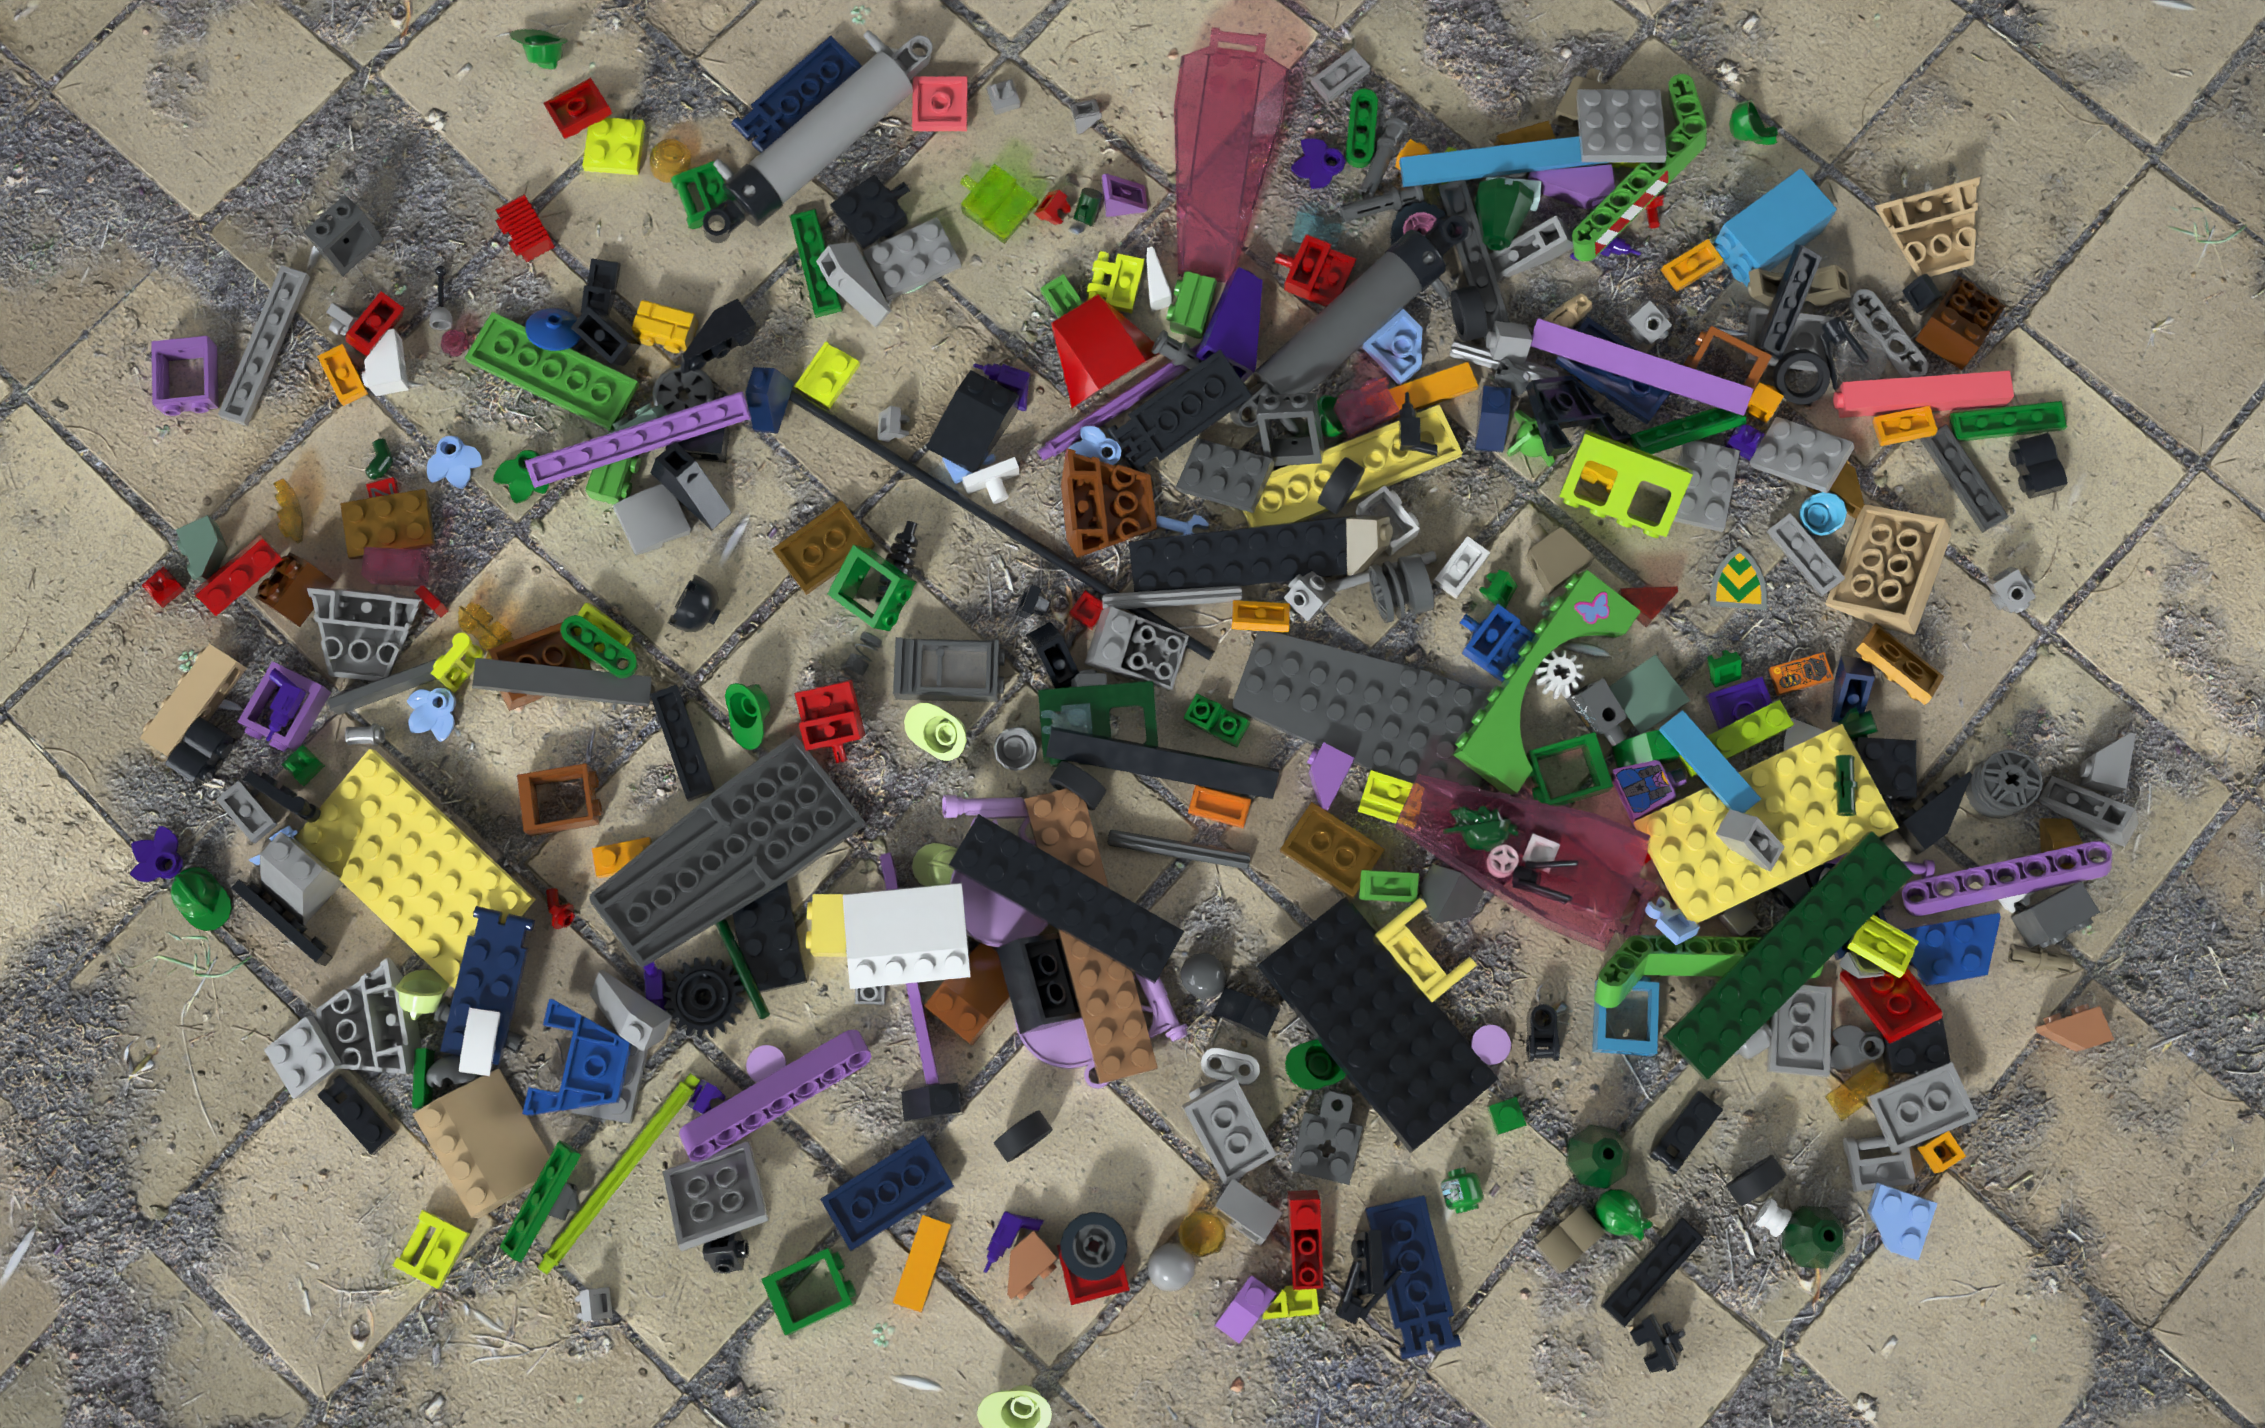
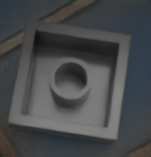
[2011,881,2100,948]

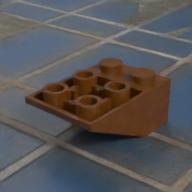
[1915,276,2006,370]

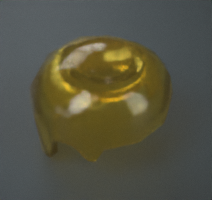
[650,138,692,183]
[1178,1210,1226,1257]

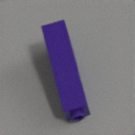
[1195,267,1263,382]

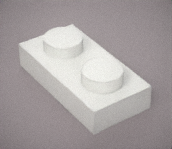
[1433,536,1490,599]

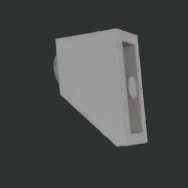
[2079,733,2136,795]
[1716,809,1785,872]

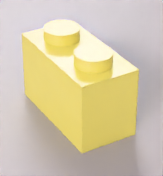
[806,894,847,957]

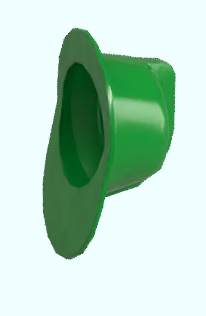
[510,29,568,70]
[725,683,770,750]
[171,867,232,931]
[1285,1039,1346,1090]

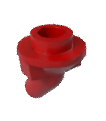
[1644,193,1664,229]
[546,888,575,929]

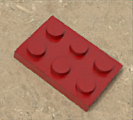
[1840,968,1942,1044]

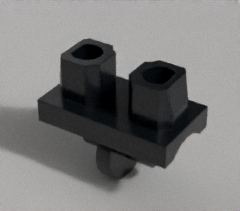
[1630,1313,1686,1373]

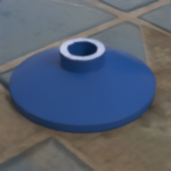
[525,308,581,351]

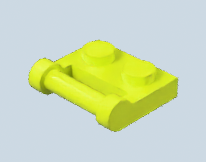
[431,633,484,693]
[393,1210,470,1289]

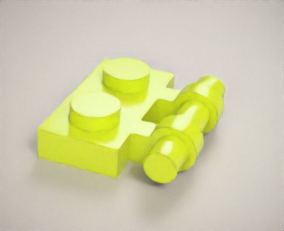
[1086,251,1144,314]

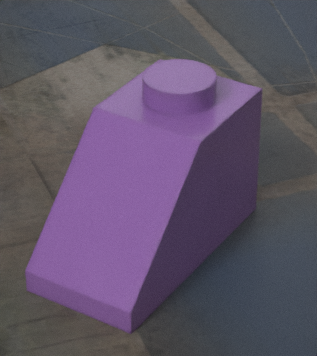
[1307,742,1355,812]
[1215,1275,1276,1344]

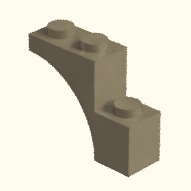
[1748,264,1851,307]

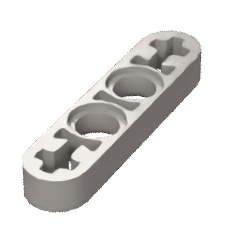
[1849,289,1929,378]

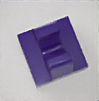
[1725,424,1765,461]
[687,1079,726,1114]

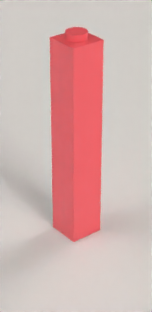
[1833,371,2014,418]

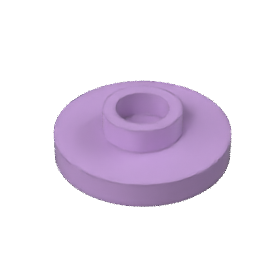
[1471,1025,1511,1065]
[746,1045,787,1083]

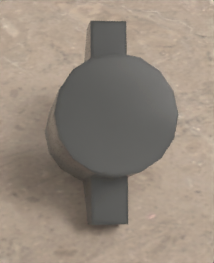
[1494,358,1529,397]
[548,1182,580,1221]

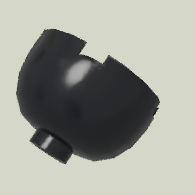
[668,574,721,632]

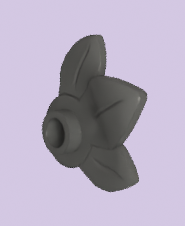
[1830,1025,1884,1082]

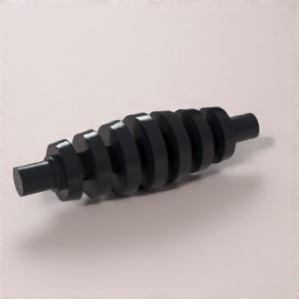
[875,521,918,606]

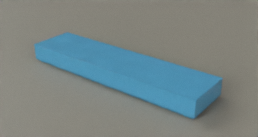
[1659,710,1761,813]

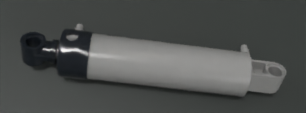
[703,30,933,243]

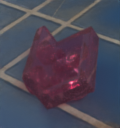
[1334,377,1400,438]

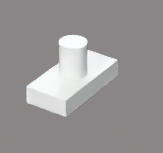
[962,457,1020,504]

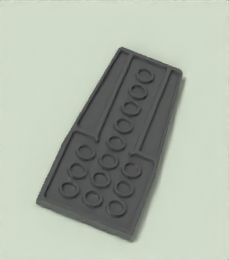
[1232,631,1489,807]
[589,735,865,967]

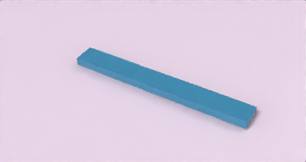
[1399,136,1609,187]

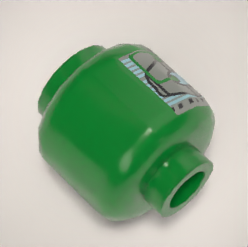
[1441,1167,1484,1214]

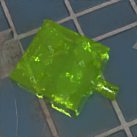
[960,164,1039,244]

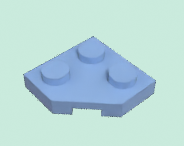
[1362,309,1422,385]
[1868,1183,1938,1260]

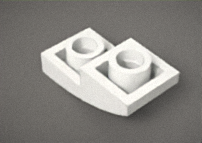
[459,1008,501,1076]

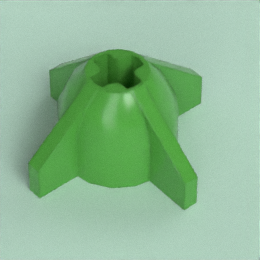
[1507,409,1555,467]

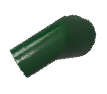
[365,438,393,480]

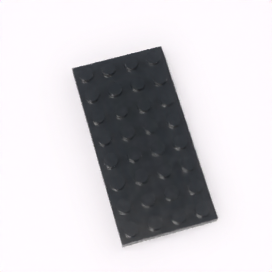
[1257,896,1498,1153]

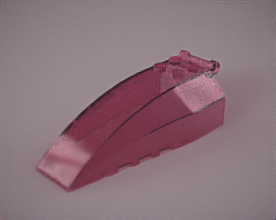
[1173,27,1290,283]
[1395,774,1660,952]

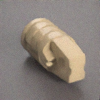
[1542,293,1592,329]

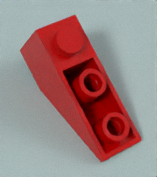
[1287,1190,1324,1290]

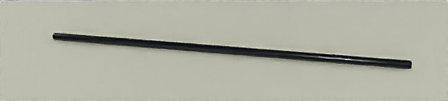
[789,389,1215,661]

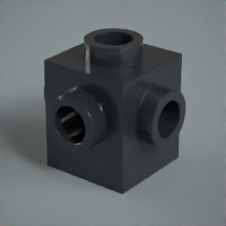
[703,1231,749,1274]

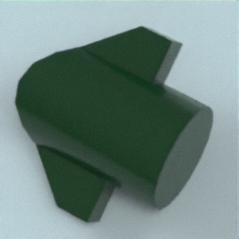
[1073,188,1103,227]
[1838,707,1878,742]

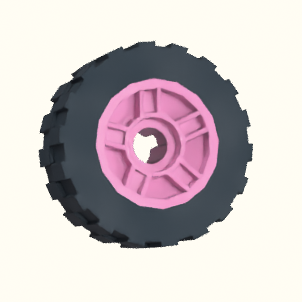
[1390,202,1453,257]

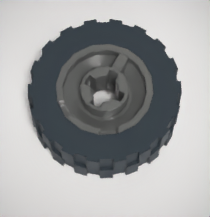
[1060,1212,1127,1281]

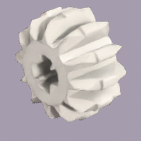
[1535,650,1585,699]

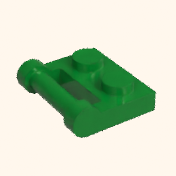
[671,161,729,229]

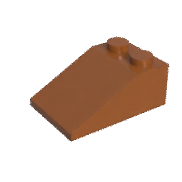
[486,622,592,711]
[924,943,1010,1046]

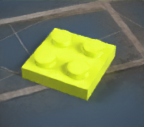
[583,117,645,175]

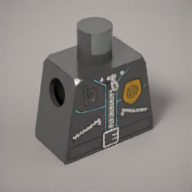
[1566,678,1627,746]

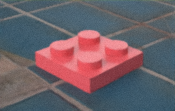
[912,76,968,131]

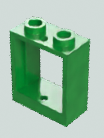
[827,545,916,631]
[1526,732,1614,811]
[761,1248,857,1336]

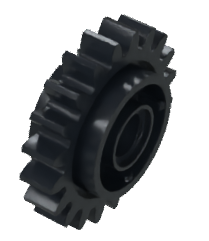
[663,957,747,1040]

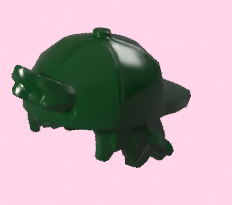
[1443,806,1518,852]

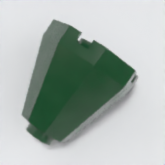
[1475,178,1534,251]
[1565,1125,1630,1189]
[1782,1206,1845,1269]

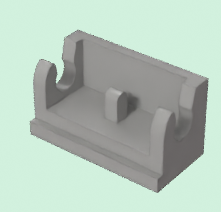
[1211,1179,1282,1246]

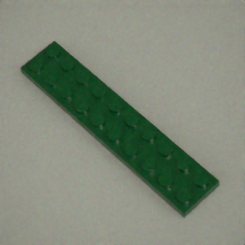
[1663,831,1914,1080]

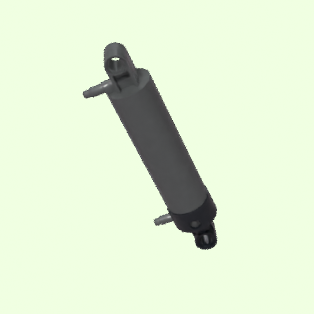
[1230,215,1469,436]

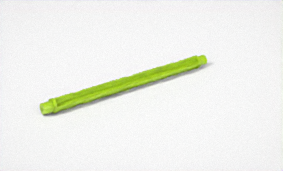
[537,1073,700,1275]

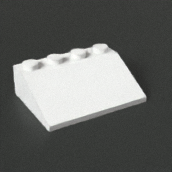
[843,883,970,989]

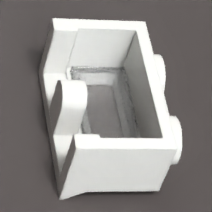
[1356,486,1420,556]

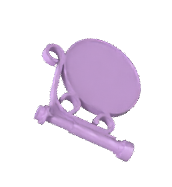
[942,795,1048,947]
[1015,973,1188,1089]

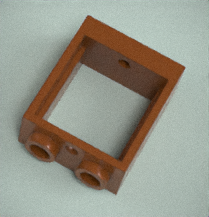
[1683,326,1772,391]
[517,763,603,837]

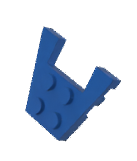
[522,999,632,1116]

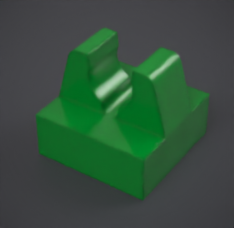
[1479,570,1518,609]
[1707,650,1742,688]
[281,744,325,786]

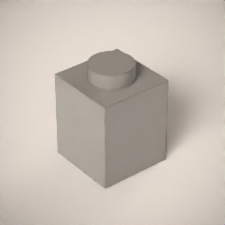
[1486,321,1532,363]

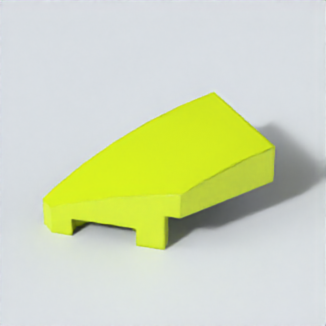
[1262,1285,1319,1320]

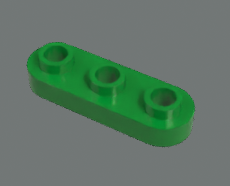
[1345,89,1378,168]
[560,615,638,678]

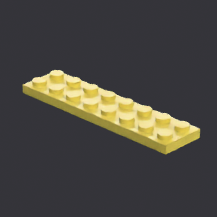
[1243,404,1463,527]

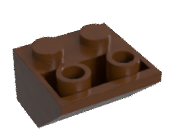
[255,552,335,627]

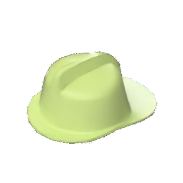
[904,703,967,761]
[912,843,958,886]
[395,969,450,1020]
[977,1385,1052,1428]

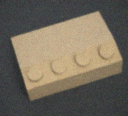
[1825,504,1951,635]
[413,1068,550,1219]

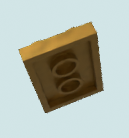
[340,489,435,560]
[772,500,875,595]
[1856,623,1945,705]
[1280,802,1385,899]

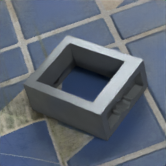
[304,195,383,276]
[1256,393,1324,466]

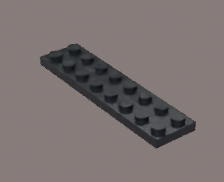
[1128,515,1354,592]
[949,814,1184,984]

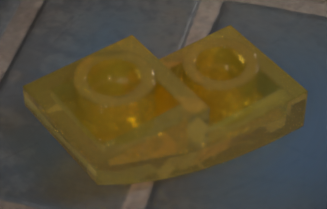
[273,478,304,543]

